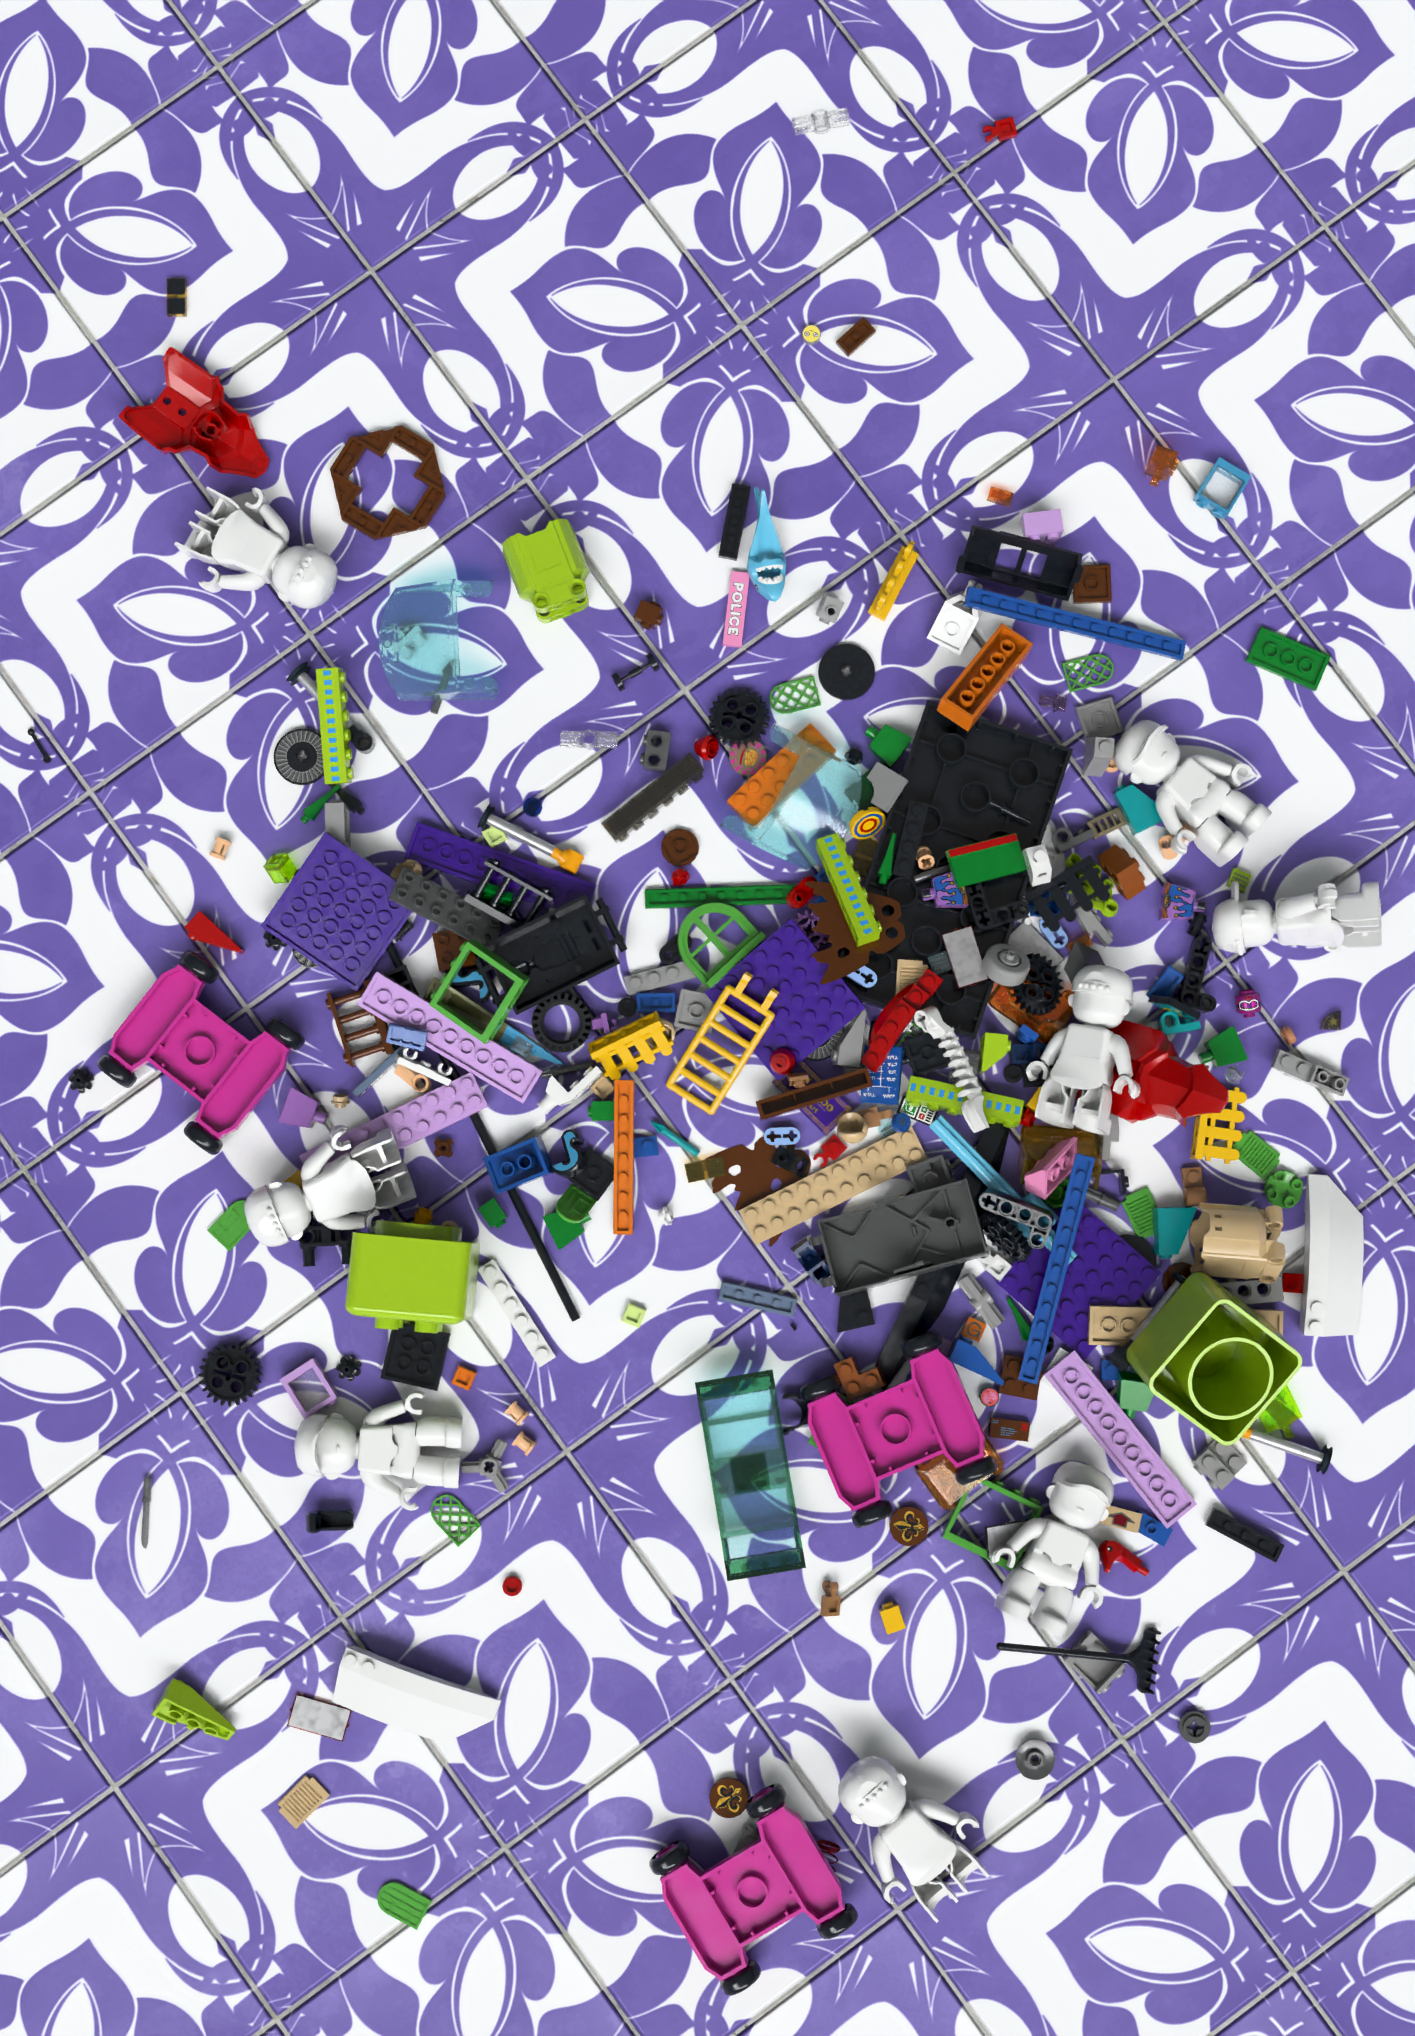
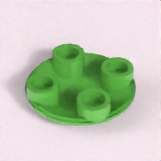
[1264,1170,1303,1209]

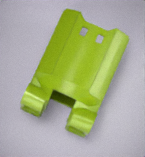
[502,519,589,624]

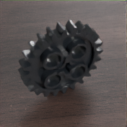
[708,687,770,749]
[1009,953,1064,1016]
[979,1210,1032,1262]
[198,1343,263,1407]

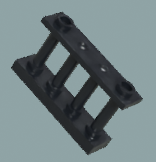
[463,857,554,929]

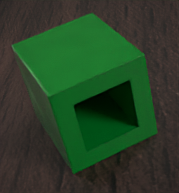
[588,1101,614,1122]
[478,1198,508,1229]

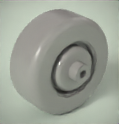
[982,944,1030,987]

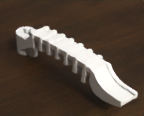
[914,1006,989,1133]

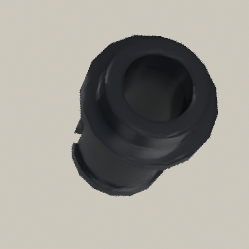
[1186,912,1207,937]
[394,920,414,942]

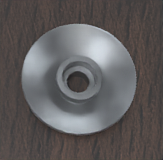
[1015,1739,1055,1780]

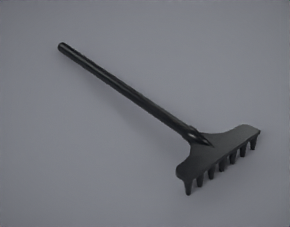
[996,1627,1161,1694]

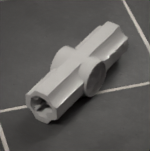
[957,1272,1005,1329]

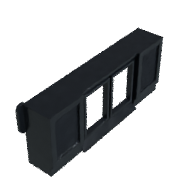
[956,525,1084,601]

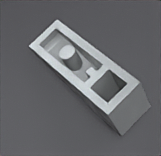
[831,1010,866,1068]

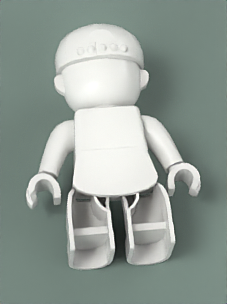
[174,487,338,609]
[1113,720,1272,867]
[1212,881,1382,955]
[1026,965,1140,1135]
[244,1125,417,1247]
[294,1391,463,1511]
[990,1461,1114,1638]
[838,1756,990,1923]

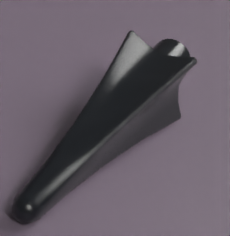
[328,784,365,815]

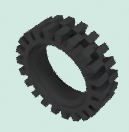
[532,993,591,1052]

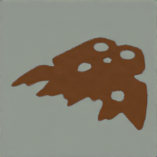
[805,881,905,985]
[702,1134,811,1247]

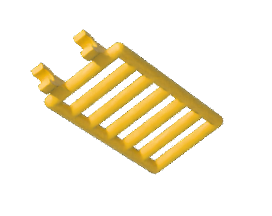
[665,971,779,1115]

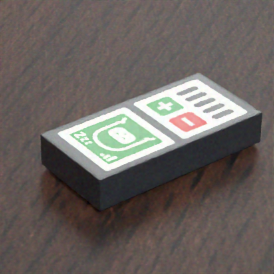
[896,1095,938,1126]

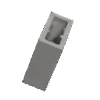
[1082,737,1115,777]

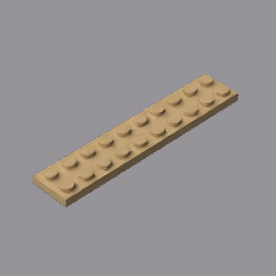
[738,1125,928,1245]
[1088,1305,1284,1346]

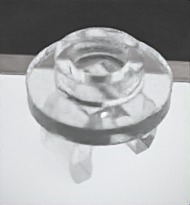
[1224,1063,1246,1085]

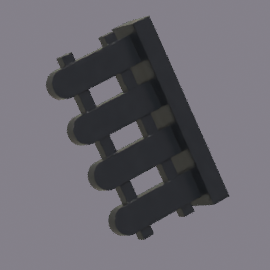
[1024,855,1111,932]

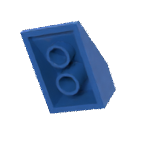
[483,1137,554,1194]
[947,1336,1004,1386]

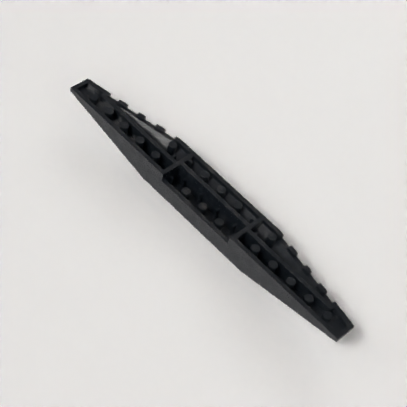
[874,1122,1010,1390]

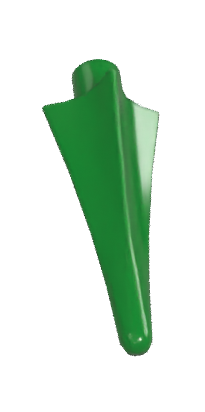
[300,784,341,824]
[877,833,896,884]
[1006,1297,1031,1341]

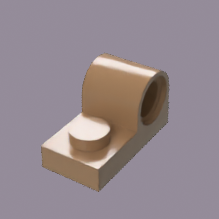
[1181,1167,1207,1207]

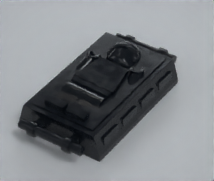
[474,894,628,1015]

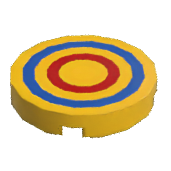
[849,807,886,840]

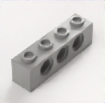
[1214,1277,1284,1304]

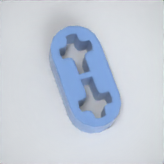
[1039,919,1068,949]
[847,966,877,988]
[764,1127,800,1145]

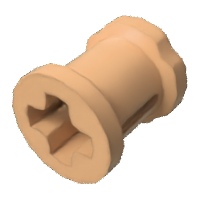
[209,837,232,861]
[916,846,935,870]
[504,1400,530,1426]
[512,1431,537,1456]

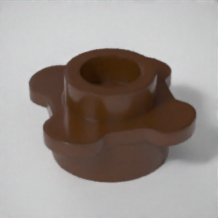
[434,1138,453,1158]

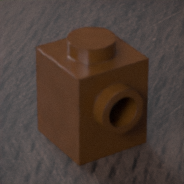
[634,600,664,630]

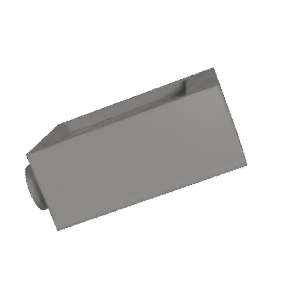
[325,800,351,848]

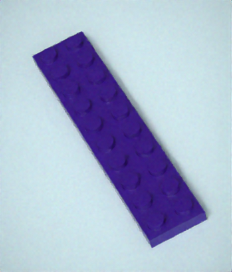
[404,822,597,909]

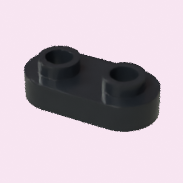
[659,933,692,965]

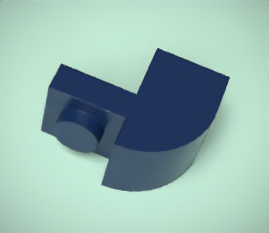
[790,1237,830,1285]

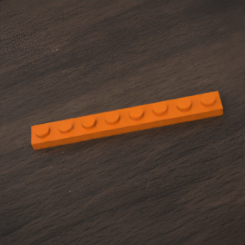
[613,1079,635,1235]

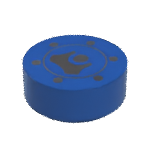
[891,1113,911,1132]

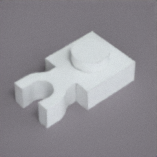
[976,1250,1012,1281]

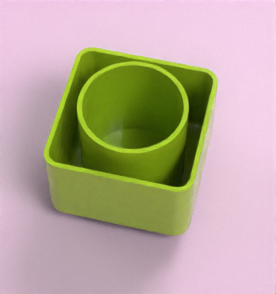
[345,1220,480,1333]
[1126,1272,1302,1445]

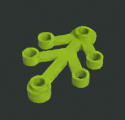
[1065,853,1118,917]

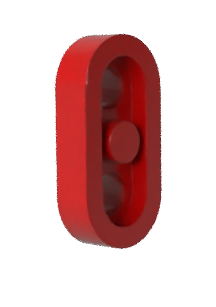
[786,876,818,909]

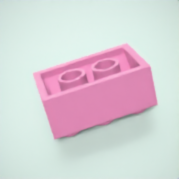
[1024,1137,1078,1200]

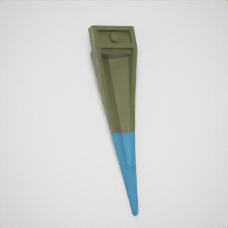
[423,977,563,1065]

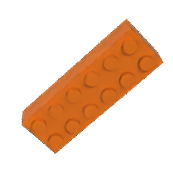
[936,623,1033,731]
[727,723,836,831]

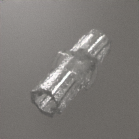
[792,108,850,135]
[560,729,618,750]

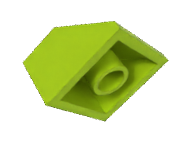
[978,1032,1011,1074]

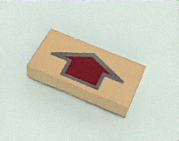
[1099,1506,1142,1533]

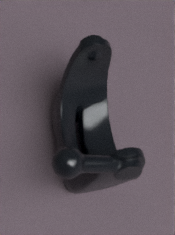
[782,1393,810,1435]

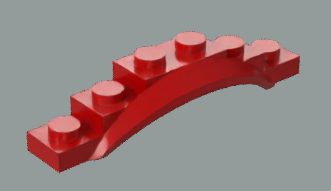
[860,968,944,1073]

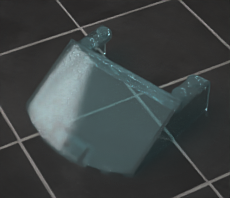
[379,579,498,701]
[720,723,862,870]

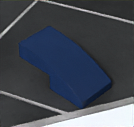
[1009,1044,1048,1064]

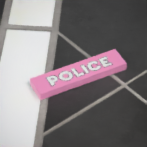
[723,571,750,648]

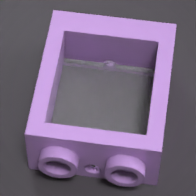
[280,1357,340,1419]

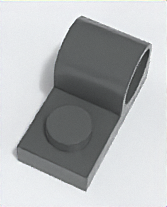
[1051,827,1095,854]

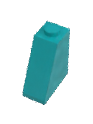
[1113,784,1162,836]
[1153,1207,1196,1259]

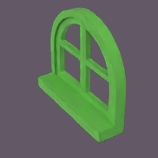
[677,903,766,989]

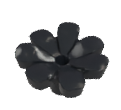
[263,932,287,951]
[69,1068,94,1094]
[336,1355,362,1381]

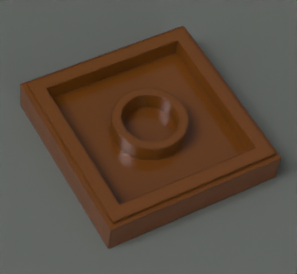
[1073,564,1112,604]

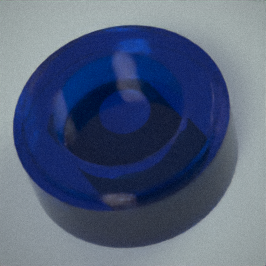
[523,798,543,817]

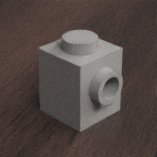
[815,594,844,625]

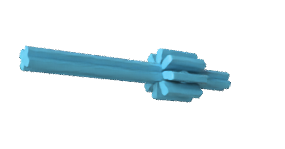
[929,1115,1078,1264]

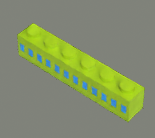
[316,667,354,785]
[815,832,882,947]
[905,1075,1025,1128]

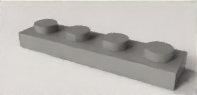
[624,957,700,996]

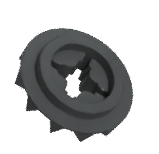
[1178,1711,1211,1743]

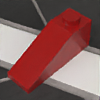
[184,911,245,954]

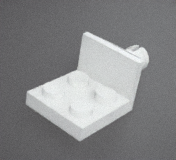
[927,580,983,655]
[537,1066,603,1115]

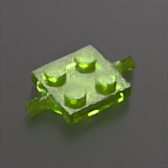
[1259,1384,1303,1439]

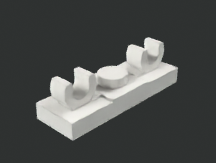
[395,1047,452,1086]

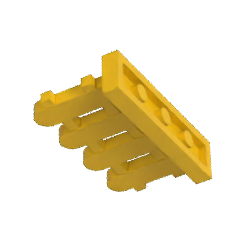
[868,541,919,621]
[588,1010,674,1080]
[1190,1087,1247,1164]

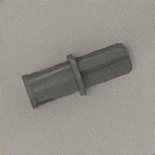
[1085,1187,1121,1212]

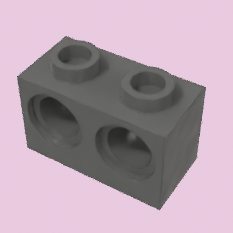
[640,730,671,773]

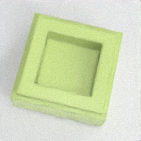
[482,826,508,848]
[621,1303,646,1328]

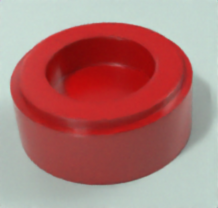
[502,1575,522,1596]

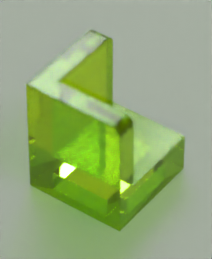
[263,853,297,884]

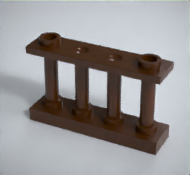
[325,979,396,1068]

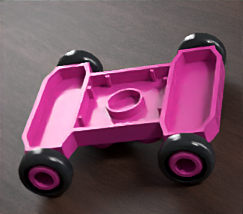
[97,950,305,1155]
[799,1330,997,1528]
[649,1784,858,1996]

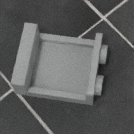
[1062,1630,1126,1694]

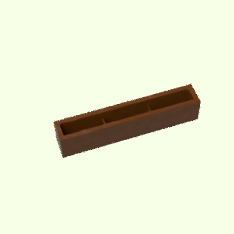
[755,1067,873,1121]

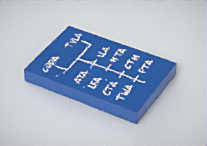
[860,1045,904,1105]

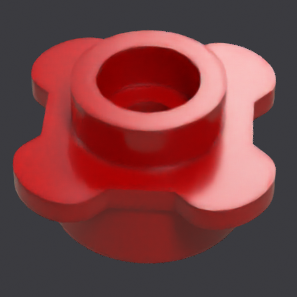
[671,868,690,886]
[1020,1107,1036,1128]

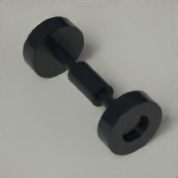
[611,653,660,692]

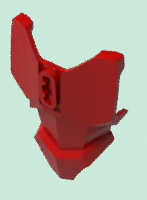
[119,347,270,479]
[1076,1020,1229,1127]

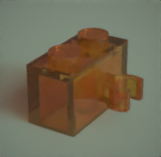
[1144,445,1179,487]

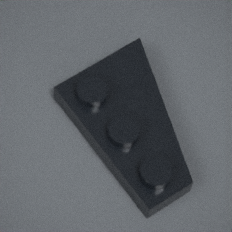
[837,1290,875,1333]

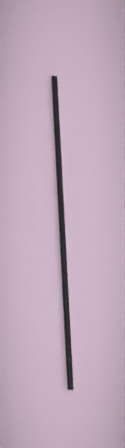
[386,941,581,1322]

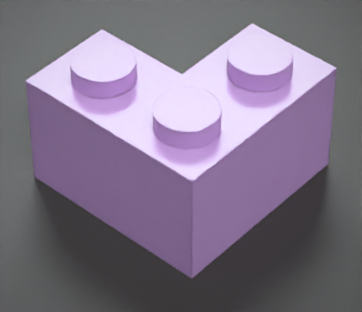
[1020,509,1064,545]

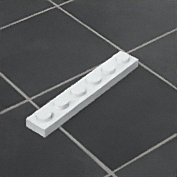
[478,1259,556,1368]

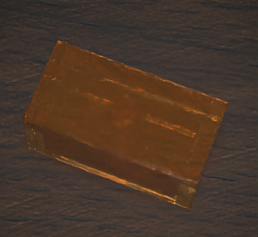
[987,486,1014,507]
[1065,934,1093,955]

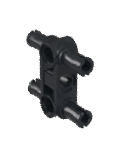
[298,1211,356,1267]

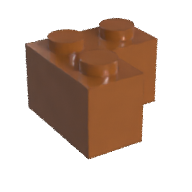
[1097,844,1146,901]
[833,1354,887,1401]

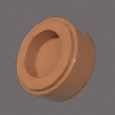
[1280,1025,1296,1045]

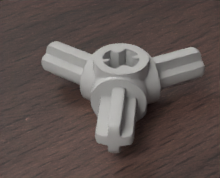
[461,1439,509,1493]

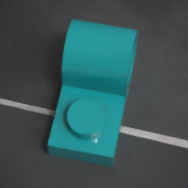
[1158,1011,1201,1035]

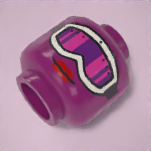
[1235,989,1261,1018]

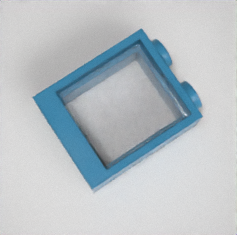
[1193,457,1252,519]

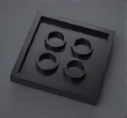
[380,1323,451,1391]

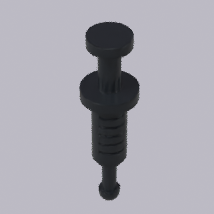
[989,798,1031,824]

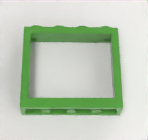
[429,939,530,1044]
[941,1476,1043,1571]

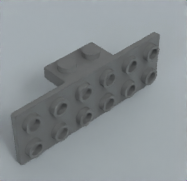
[389,867,504,945]

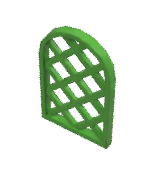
[1061,654,1114,693]
[769,676,821,714]
[431,1494,481,1547]

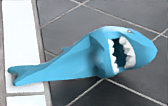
[747,487,787,602]

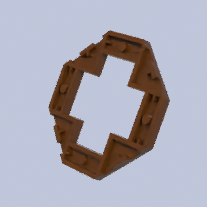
[330,425,446,541]

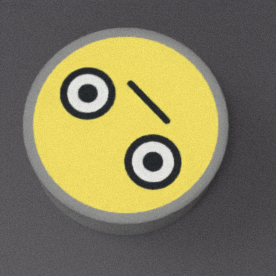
[802,325,821,345]

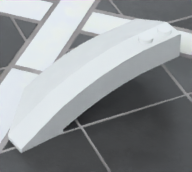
[1299,1174,1364,1337]
[332,1645,502,1743]

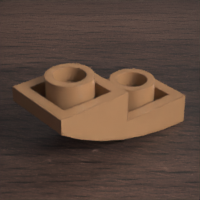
[787,1071,809,1088]

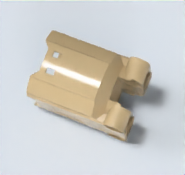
[1189,1202,1285,1284]

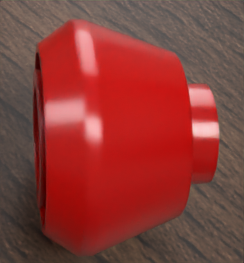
[694,735,719,761]
[769,1048,795,1075]

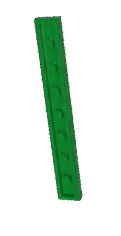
[645,884,798,909]

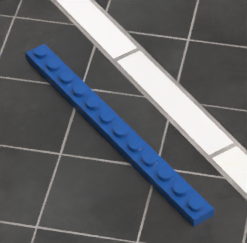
[964,586,1186,661]
[1018,1153,1095,1384]

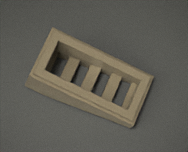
[1085,807,1128,841]

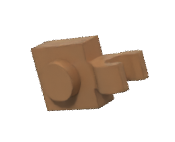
[858,1107,893,1128]
[820,1581,841,1617]

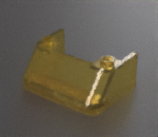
[1018,1125,1102,1189]

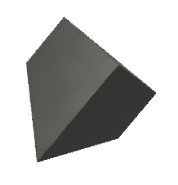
[1064,941,1105,984]

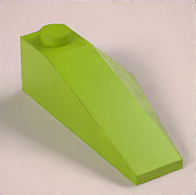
[151,1678,236,1740]

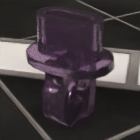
[1039,693,1067,713]

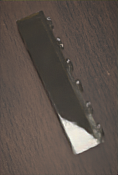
[601,752,705,843]

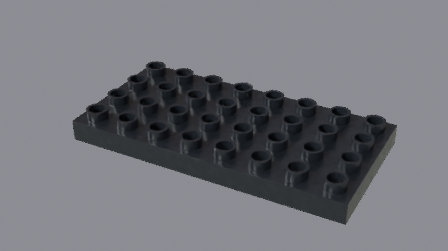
[839,700,1073,1040]

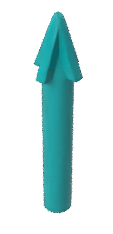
[651,1121,700,1157]

